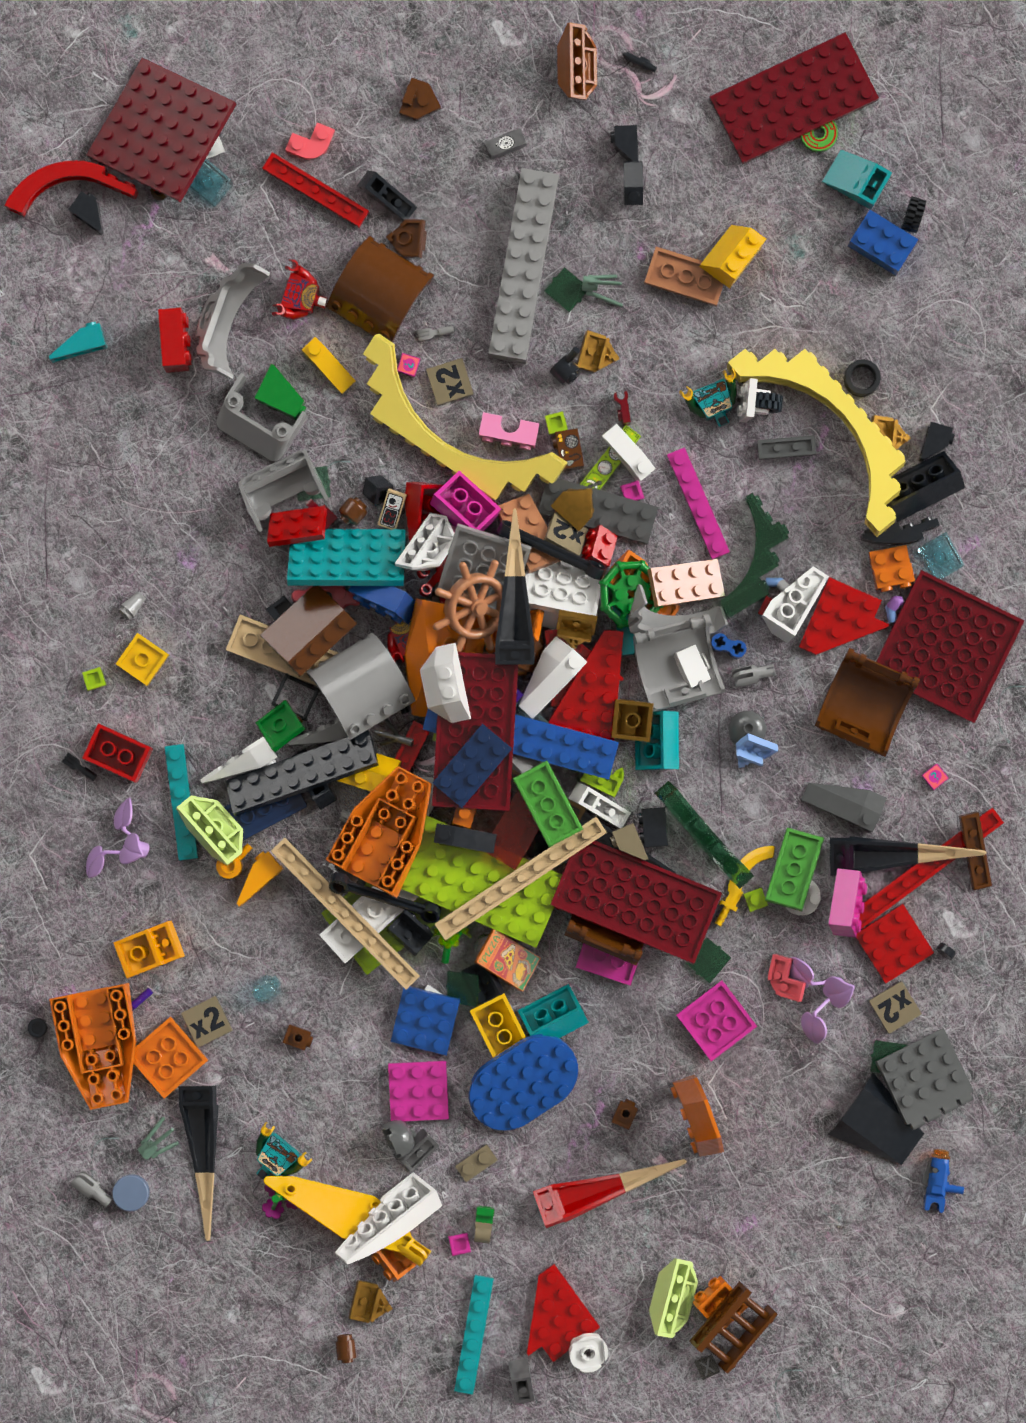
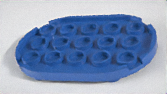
[468,1034,578,1130]

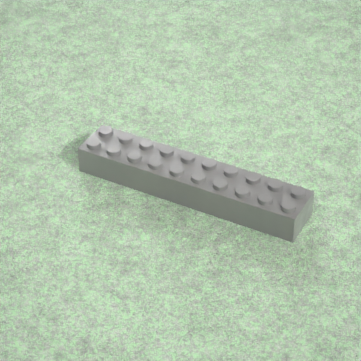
[488,168,559,364]

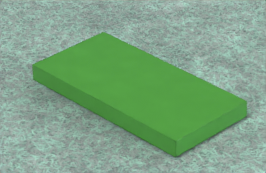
[513,761,583,847]
[765,828,824,912]

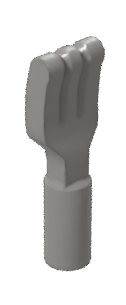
[416,326,454,342]

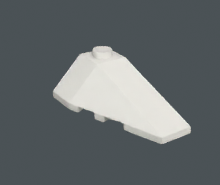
[762,566,829,643]
[518,637,587,719]
[200,737,278,784]

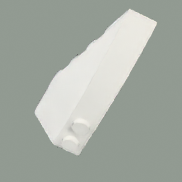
[335,1172,442,1265]

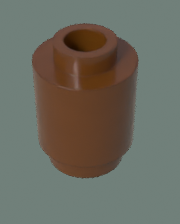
[335,1334,356,1364]

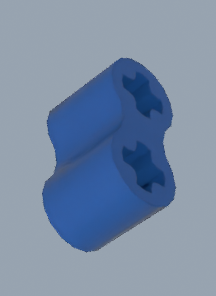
[711,633,747,659]

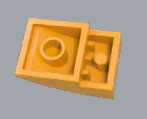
[113,920,185,978]

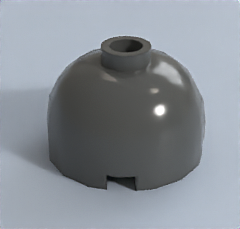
[728,710,766,745]
[381,1120,416,1160]

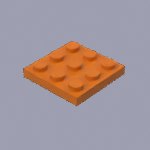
[134,1016,208,1099]

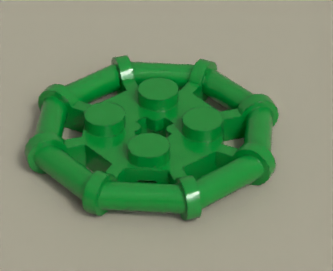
[598,560,663,629]

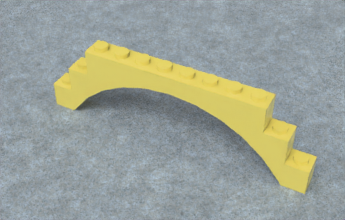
[363,334,568,500]
[727,349,906,537]

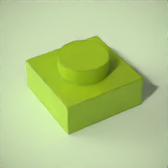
[545,411,568,435]
[82,667,107,691]
[743,887,768,912]

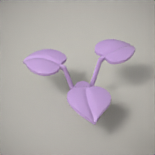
[86,798,149,878]
[790,957,855,1044]

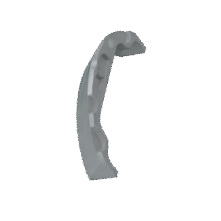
[196,263,270,379]
[628,584,728,637]

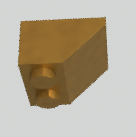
[612,699,654,742]

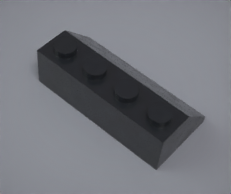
[886,451,965,522]

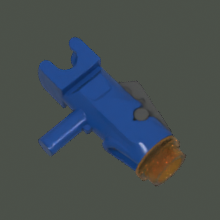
[922,1149,964,1213]

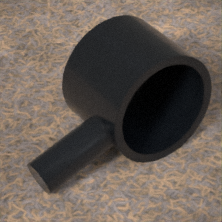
[549,347,580,386]

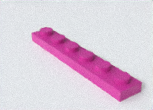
[667,447,730,560]

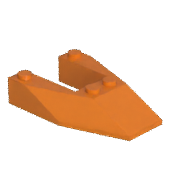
[670,1075,724,1157]

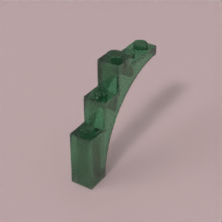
[719,492,789,619]
[654,781,754,889]

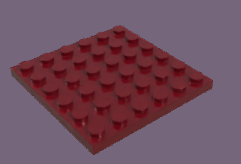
[86,57,237,203]
[876,570,1025,724]

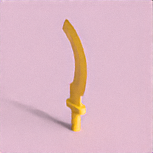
[715,846,775,927]

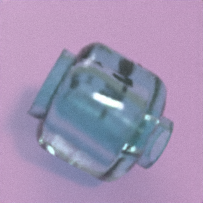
[252,974,281,1003]

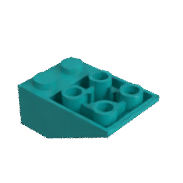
[822,149,892,210]

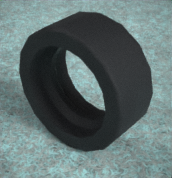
[843,359,881,397]

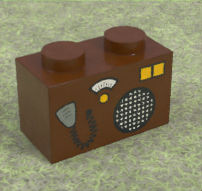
[552,428,584,472]

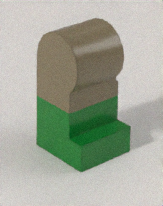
[474,1205,495,1244]

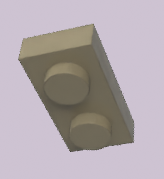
[455,1144,498,1182]

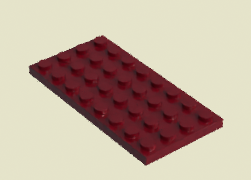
[709,32,879,165]
[432,652,518,811]
[550,841,722,965]

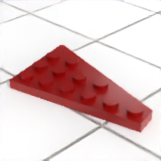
[547,630,623,741]

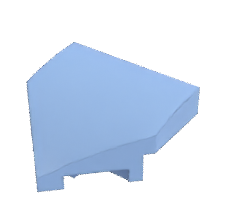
[736,733,778,768]

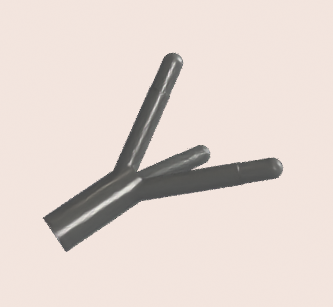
[374,718,414,747]

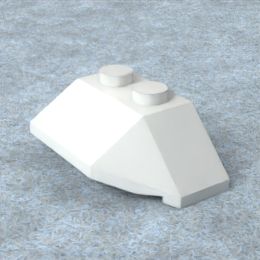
[395,513,454,571]
[420,643,471,723]

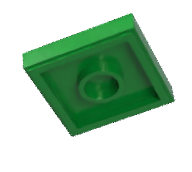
[255,700,305,752]

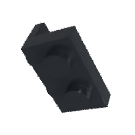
[386,910,434,956]
[461,964,505,1005]

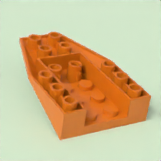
[405,598,492,717]
[326,766,432,898]
[49,983,136,1110]

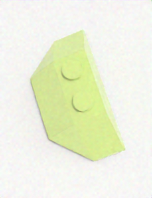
[176,795,243,865]
[649,1258,698,1338]

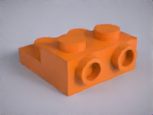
[868,545,915,592]
[371,1237,416,1282]
[692,1276,748,1329]

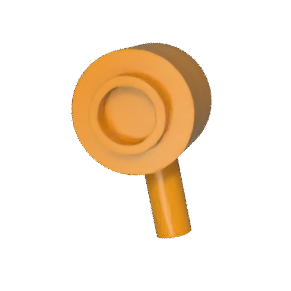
[216,843,253,879]

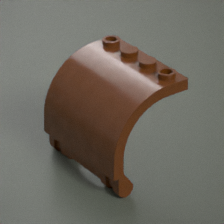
[326,236,435,343]
[815,648,920,757]
[564,915,644,966]

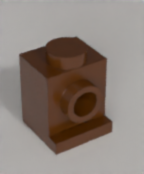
[283,1024,314,1051]
[611,1098,638,1130]

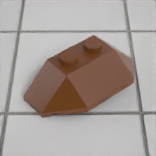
[557,22,597,100]

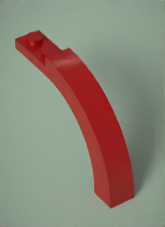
[4,160,138,217]

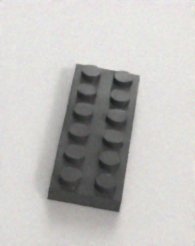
[539,478,658,544]

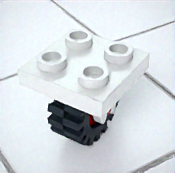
[737,378,783,423]

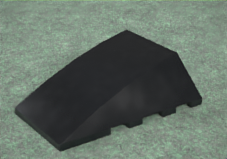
[827,1072,924,1165]

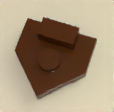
[399,78,441,120]
[386,219,427,259]

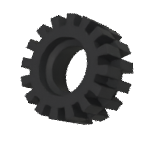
[902,196,926,233]

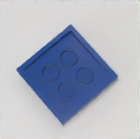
[390,986,460,1056]

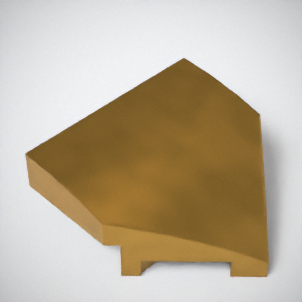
[577,330,620,373]
[871,415,911,450]
[551,488,594,531]
[556,609,598,649]
[348,1280,392,1323]

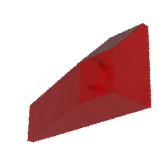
[405,482,444,542]

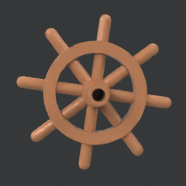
[433,560,503,652]

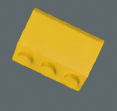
[699,225,766,289]
[337,753,401,792]
[469,994,526,1058]

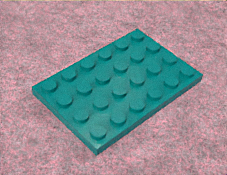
[287,529,406,586]

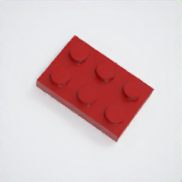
[267,505,327,547]

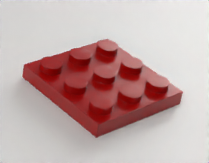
[856,904,934,984]

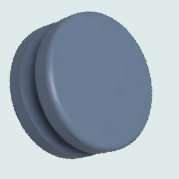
[112,1174,150,1211]

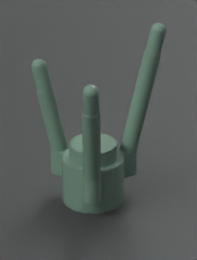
[582,274,623,307]
[138,1117,179,1160]

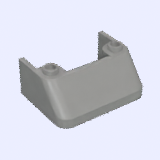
[216,373,308,462]
[238,450,328,532]

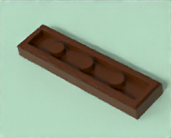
[959,811,992,890]

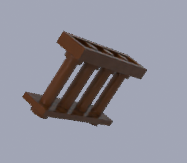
[689,1281,778,1374]

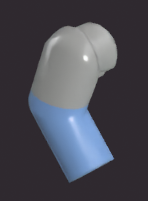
[765,578,790,593]

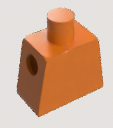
[451,808,477,829]

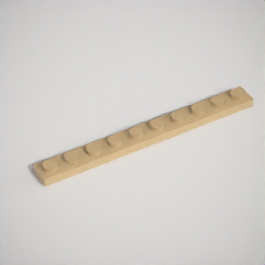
[435,817,607,940]
[271,838,420,990]

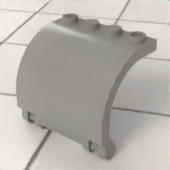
[633,614,725,712]
[306,633,416,740]

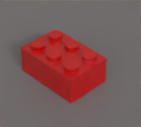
[158,308,192,373]
[82,723,153,783]

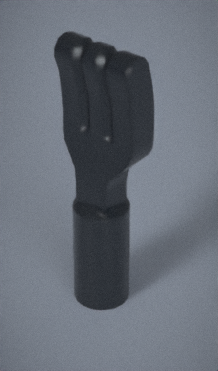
[61,752,98,781]

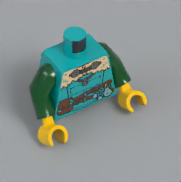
[679,368,737,427]
[255,1122,312,1180]

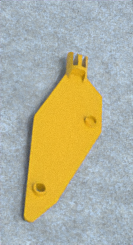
[264,1176,431,1267]

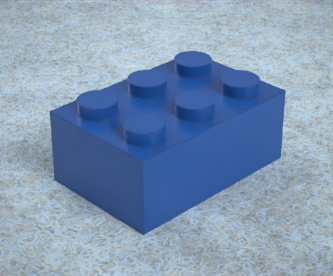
[848,210,918,276]
[348,586,415,624]

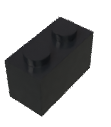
[638,807,668,848]

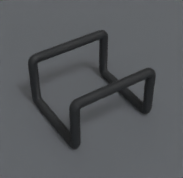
[271,673,321,721]

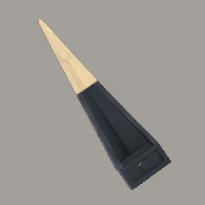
[495,508,535,665]
[830,836,986,876]
[178,1086,219,1241]

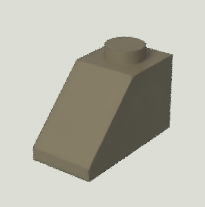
[609,823,648,861]

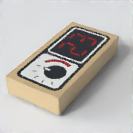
[378,489,407,530]

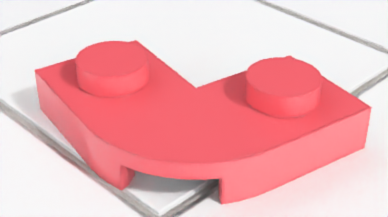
[285,123,335,160]
[768,954,806,1002]

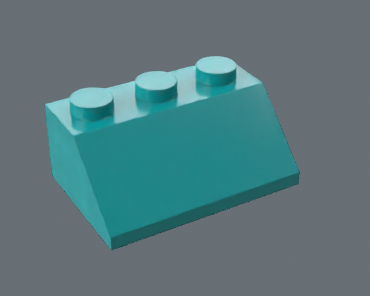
[635,711,679,770]
[518,984,589,1038]

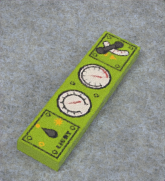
[580,425,641,490]

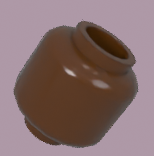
[339,497,367,525]

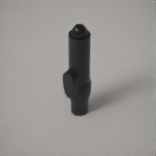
[623,52,657,73]

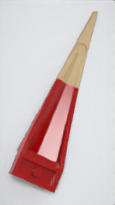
[533,1159,687,1228]

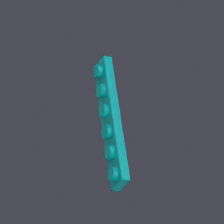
[164,744,198,861]
[454,1274,494,1395]

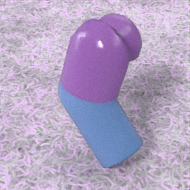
[885,596,904,624]

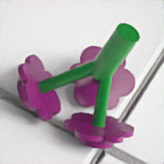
[262,1185,298,1219]

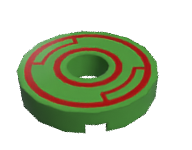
[800,121,838,152]

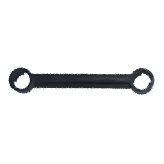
[497,520,607,580]
[329,872,441,923]

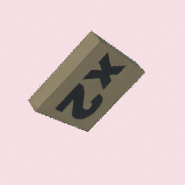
[426,358,474,406]
[544,511,588,556]
[868,981,922,1034]
[181,996,233,1048]

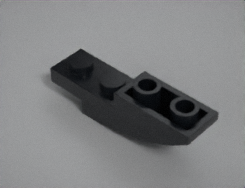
[860,517,940,546]

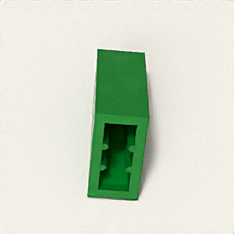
[255,364,306,420]

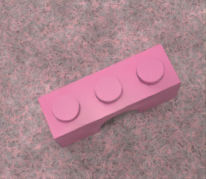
[479,412,539,450]

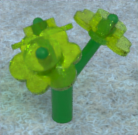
[433,926,472,964]

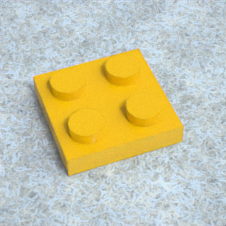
[116,633,169,686]

